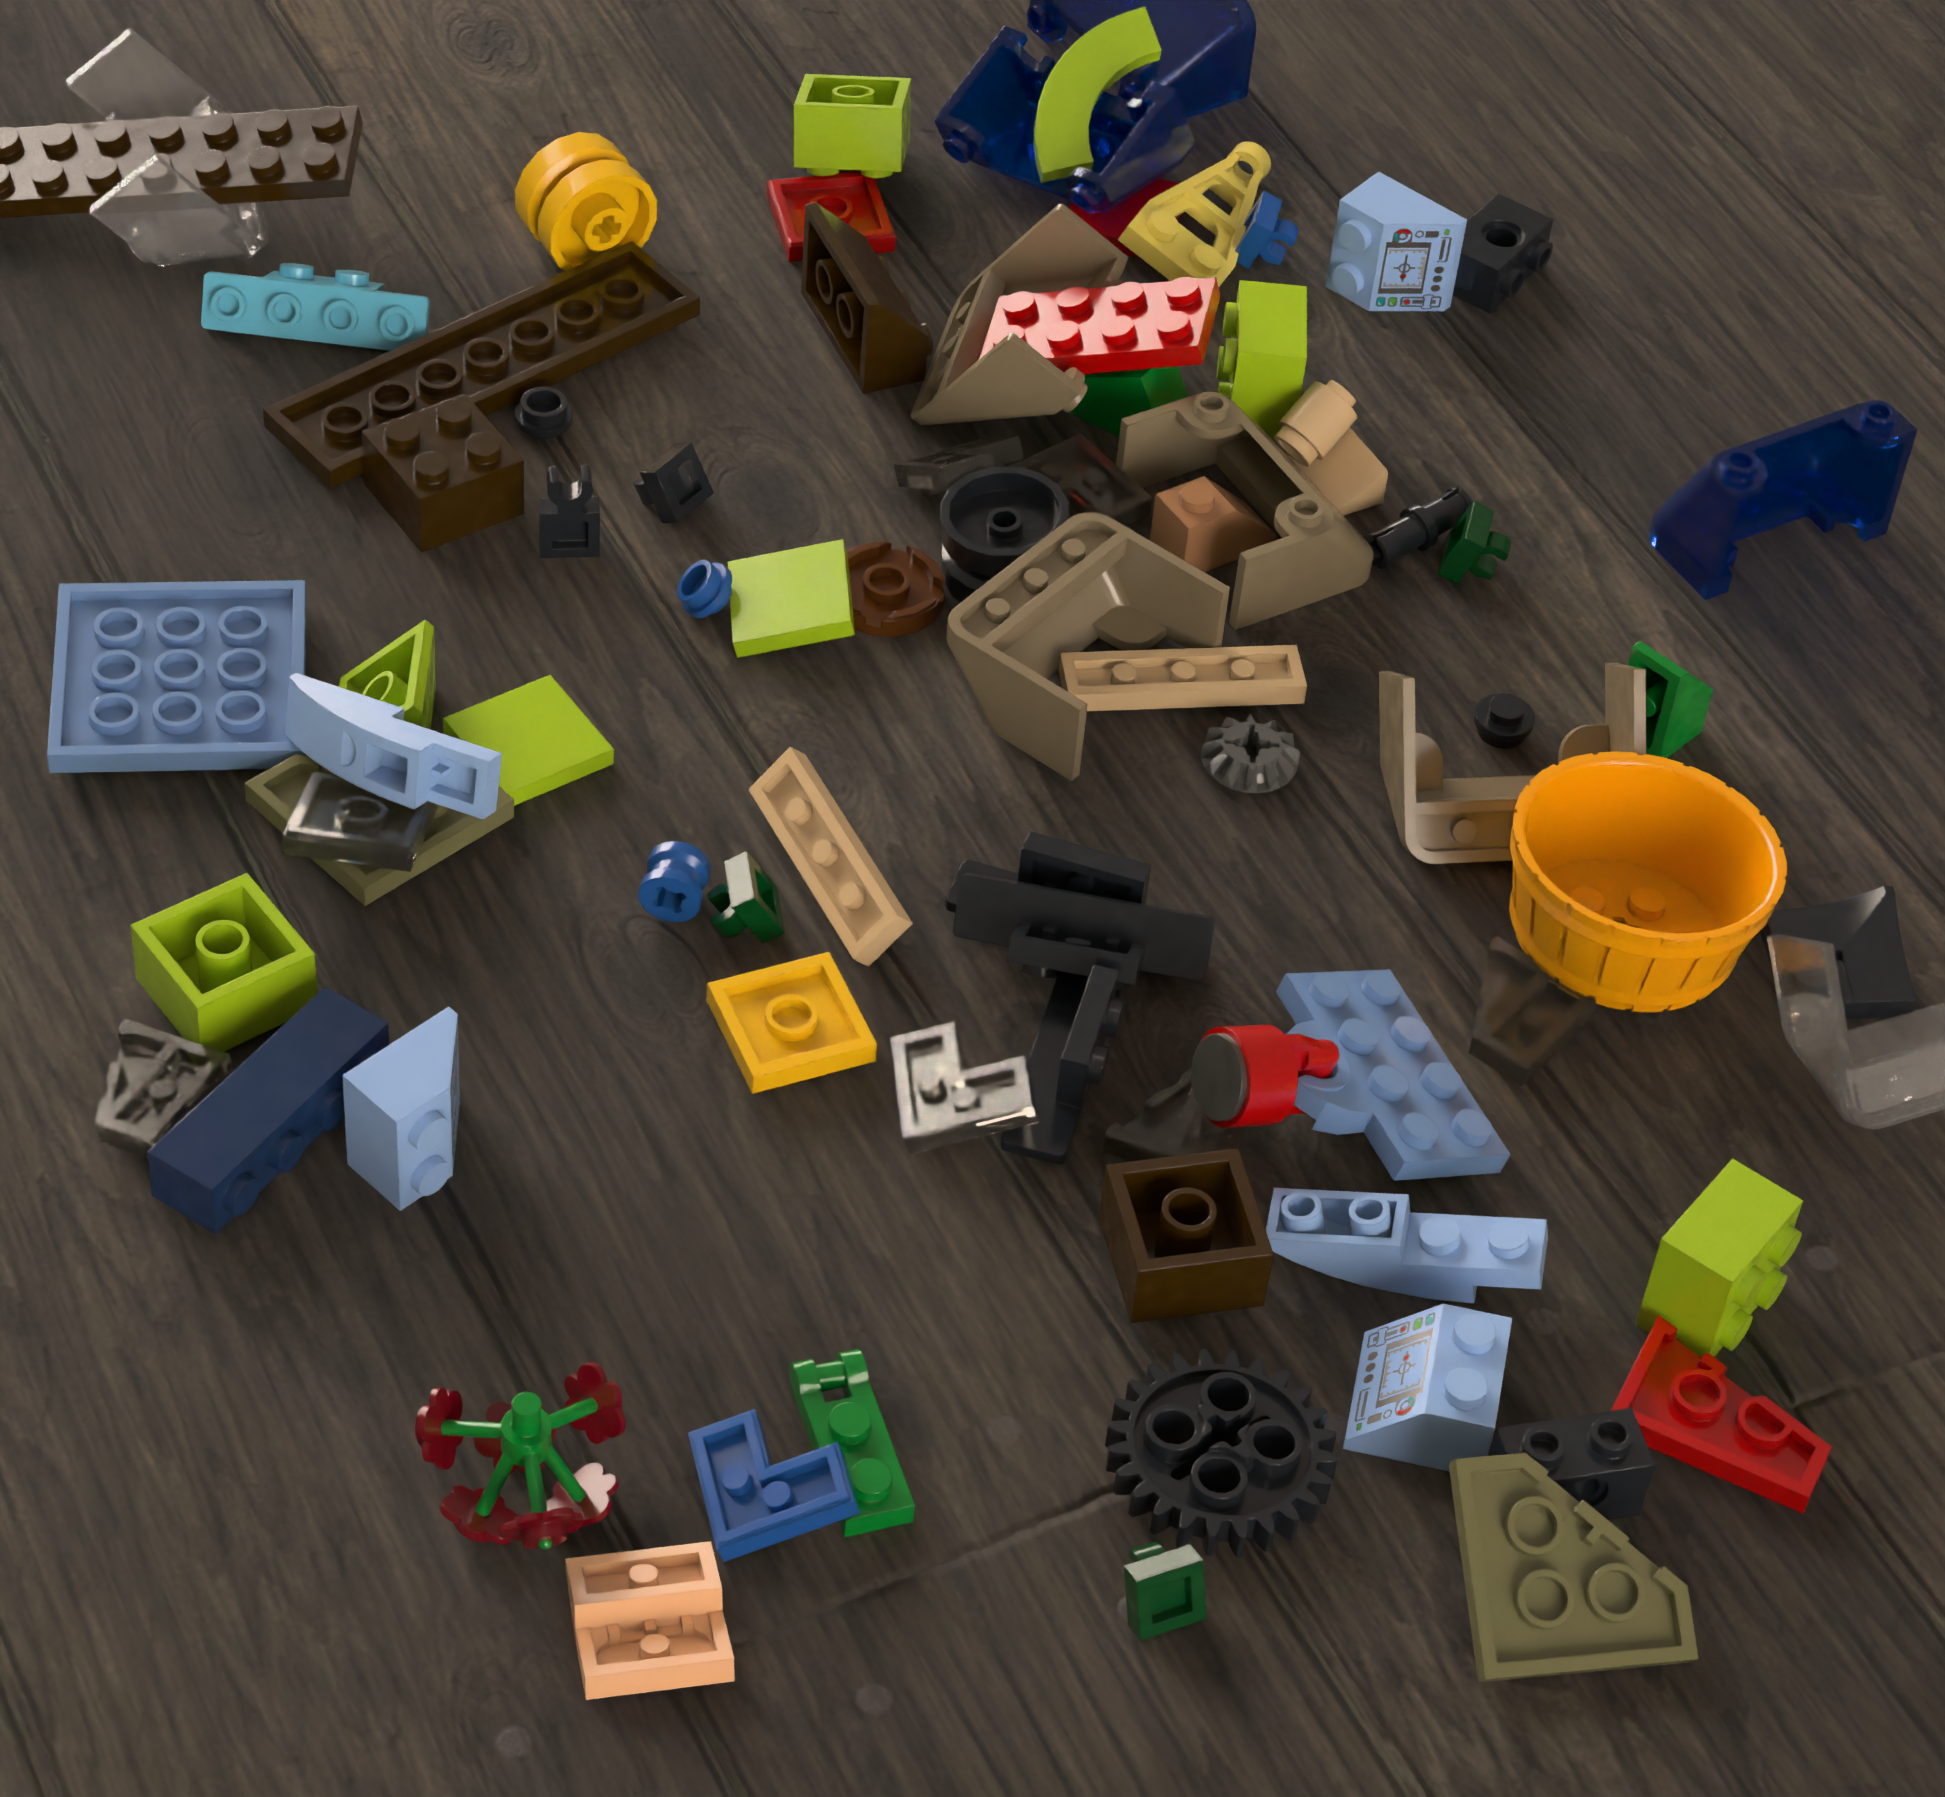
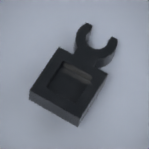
[539,465,600,558]

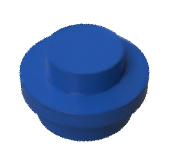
[677,560,732,618]

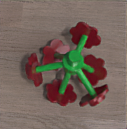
[415,1362,626,1550]

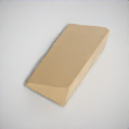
[1286,427,1388,516]

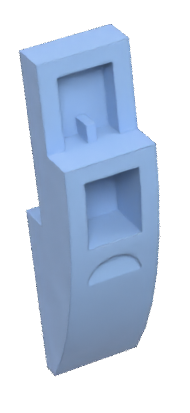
[285,673,502,819]
[1266,1188,1548,1303]

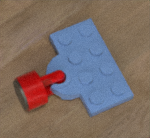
[1191,969,1511,1181]

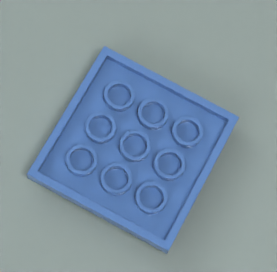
[47,580,306,773]

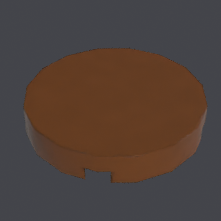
[847,541,945,637]

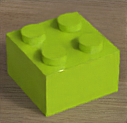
[794,74,911,178]
[1216,280,1307,442]
[130,873,317,1062]
[1635,1158,1803,1357]

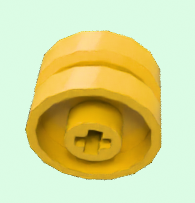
[515,132,657,271]

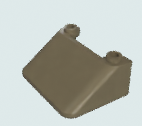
[911,204,1128,426]

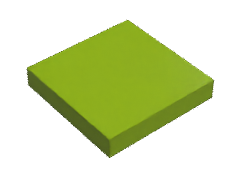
[728,539,855,658]
[443,675,614,806]

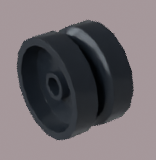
[940,466,1069,602]

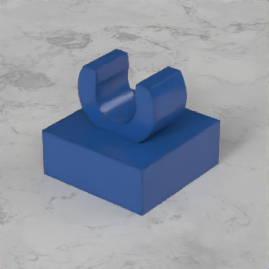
[1235,191,1299,269]

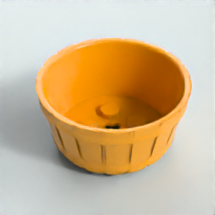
[1509,751,1787,1013]

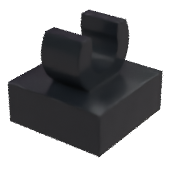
[633,442,714,523]

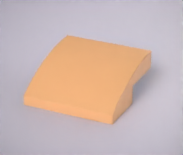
[565,1541,735,1700]

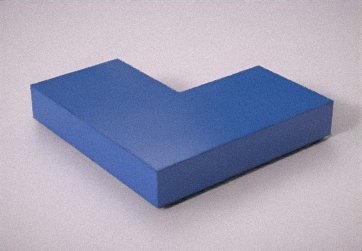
[688,1409,860,1562]

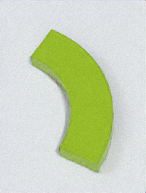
[1034,7,1162,183]

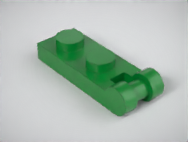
[789,1349,915,1538]

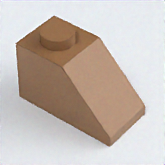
[1150,476,1278,572]

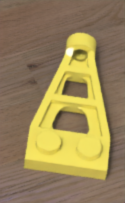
[1118,141,1271,287]

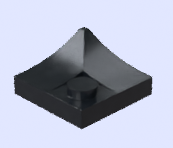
[1760,886,1917,1021]

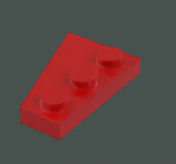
[1611,1315,1832,1514]

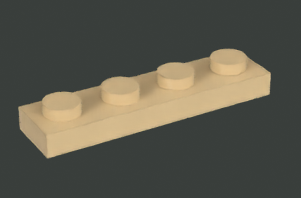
[1058,645,1307,711]
[748,747,913,967]

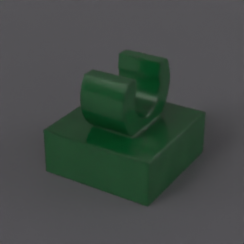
[1437,501,1511,584]
[707,851,785,943]
[1124,1542,1206,1641]

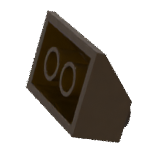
[801,202,933,394]

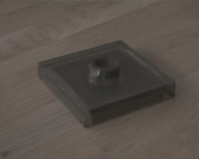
[282,772,437,872]

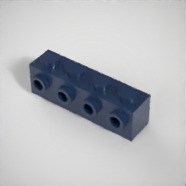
[147,987,389,1234]

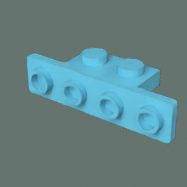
[201,263,430,351]

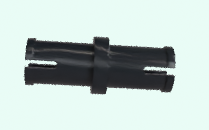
[1364,486,1472,569]

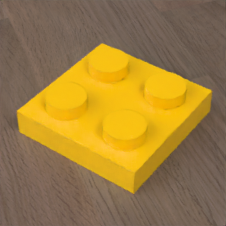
[706,952,877,1094]

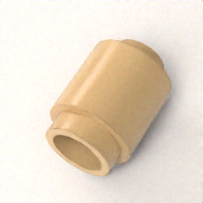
[1274,380,1357,467]

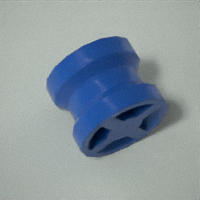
[638,841,711,922]

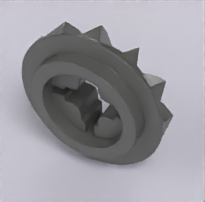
[1201,714,1300,793]

